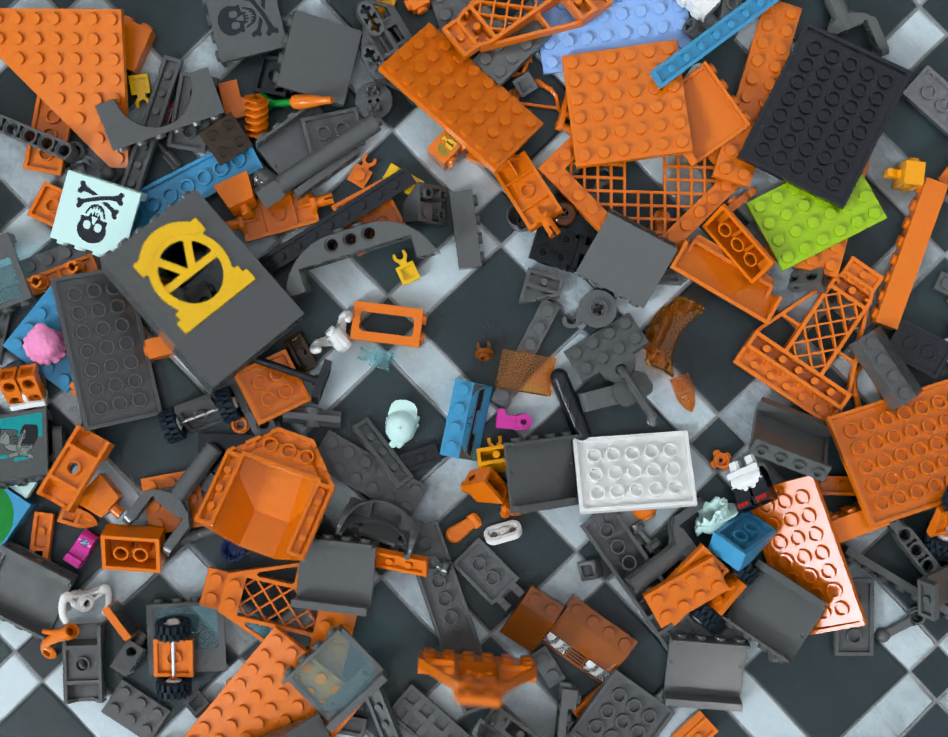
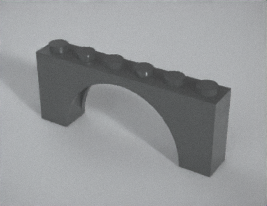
[95,67,225,153]

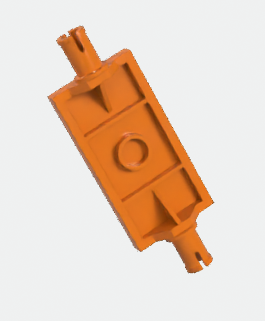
[494,150,564,238]
[225,191,335,243]

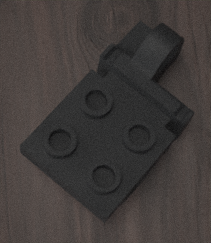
[528,226,594,273]

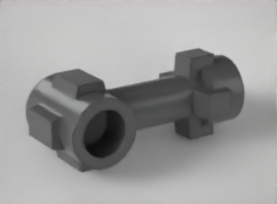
[630,520,662,556]

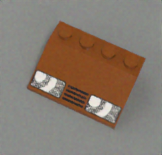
[541,593,638,684]

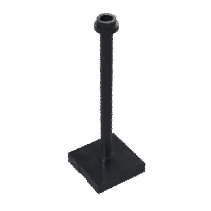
[253,356,332,405]

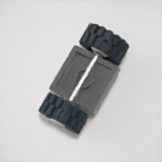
[158,386,242,444]

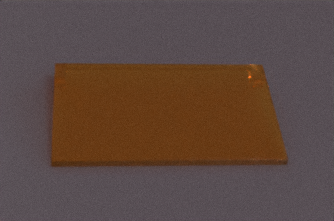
[495,348,556,397]

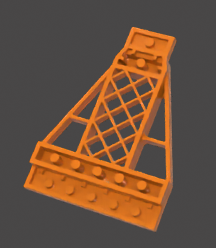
[442,0,613,60]
[732,256,885,421]
[199,561,357,677]
[417,648,537,708]

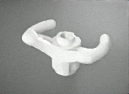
[310,310,353,354]
[58,584,113,624]

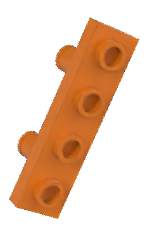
[26,253,100,296]

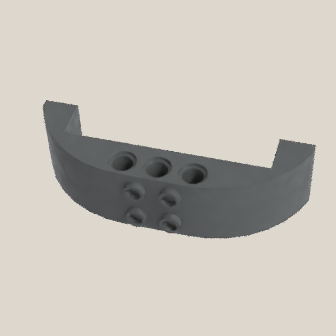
[286,221,441,298]

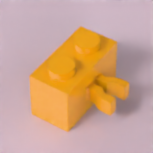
[883,158,926,191]
[476,436,506,473]

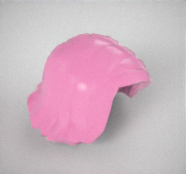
[22,323,67,366]

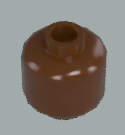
[553,201,577,228]

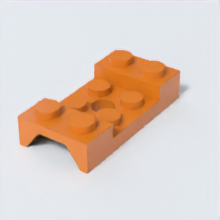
[36,424,115,513]

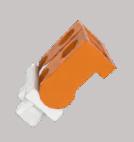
[0,363,48,412]

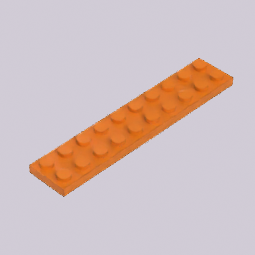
[711,1,802,188]

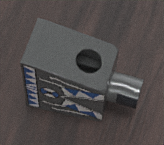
[110,631,148,677]

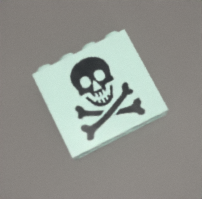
[50,170,148,257]

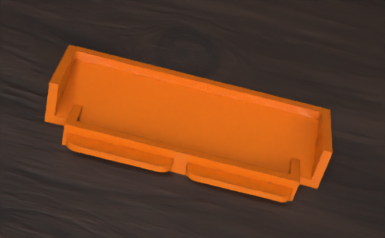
[669,235,783,325]

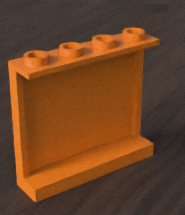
[683,61,751,167]

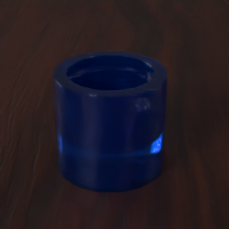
[220,539,248,564]

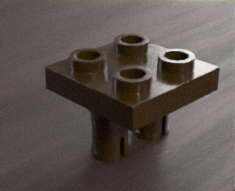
[198,112,253,166]

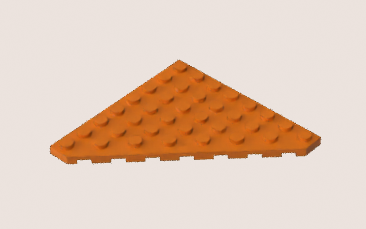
[0,8,131,168]

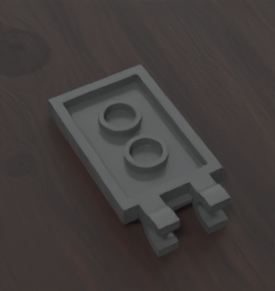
[453,537,525,611]

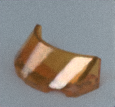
[644,296,705,378]

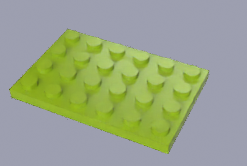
[745,174,887,272]

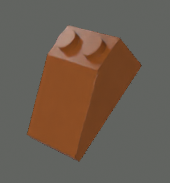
[500,583,564,652]

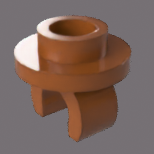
[475,341,494,361]

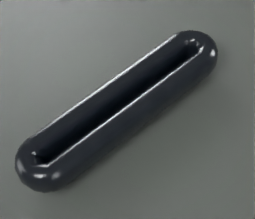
[550,368,591,441]

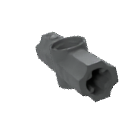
[283,407,342,428]

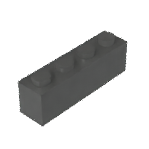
[449,190,485,271]

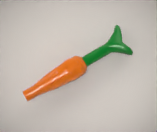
[260,92,334,113]

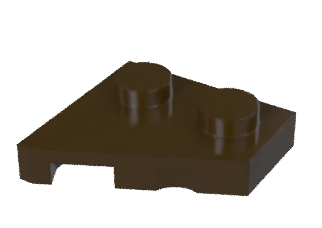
[284,331,320,372]

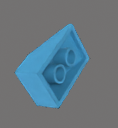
[708,511,778,571]

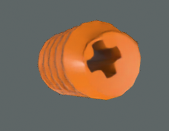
[244,94,269,138]

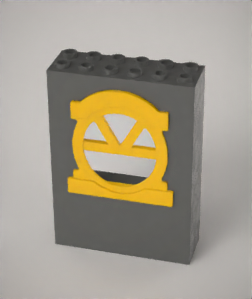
[101,189,304,395]

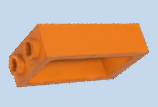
[350,301,427,348]

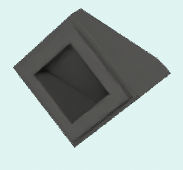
[577,557,604,581]

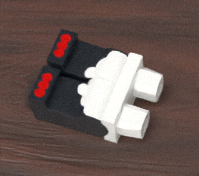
[727,454,778,513]

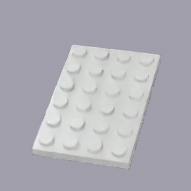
[572,430,697,514]

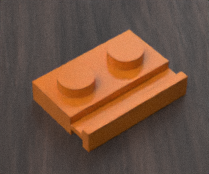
[671,709,719,737]

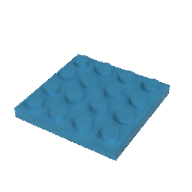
[2,286,73,393]

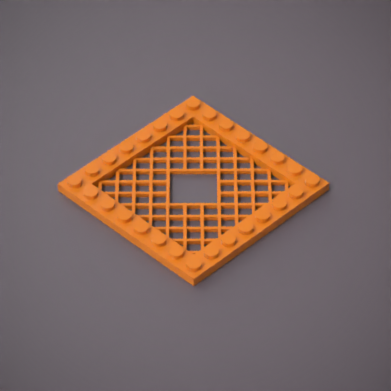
[537,136,740,244]

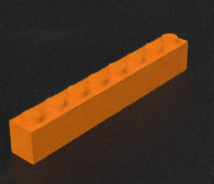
[870,177,948,330]

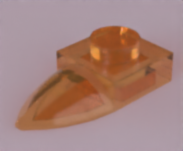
[670,373,695,412]

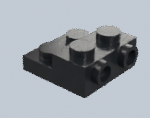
[253,54,298,99]

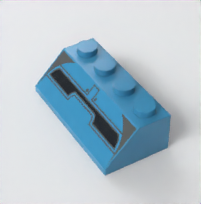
[440,379,493,461]

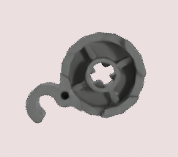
[561,290,617,329]

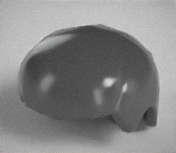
[506,205,529,232]

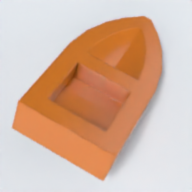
[57,506,98,528]

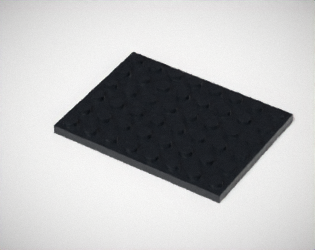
[737,22,913,210]

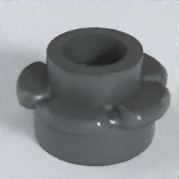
[436,558,452,576]

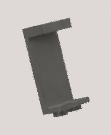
[917,564,948,621]

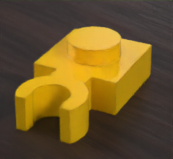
[128,73,152,108]
[393,250,421,286]

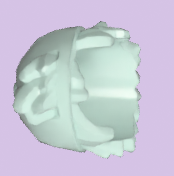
[385,400,420,448]
[694,496,739,537]

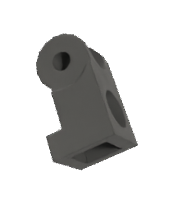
[788,268,829,294]

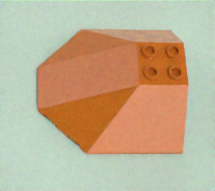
[194,427,335,561]

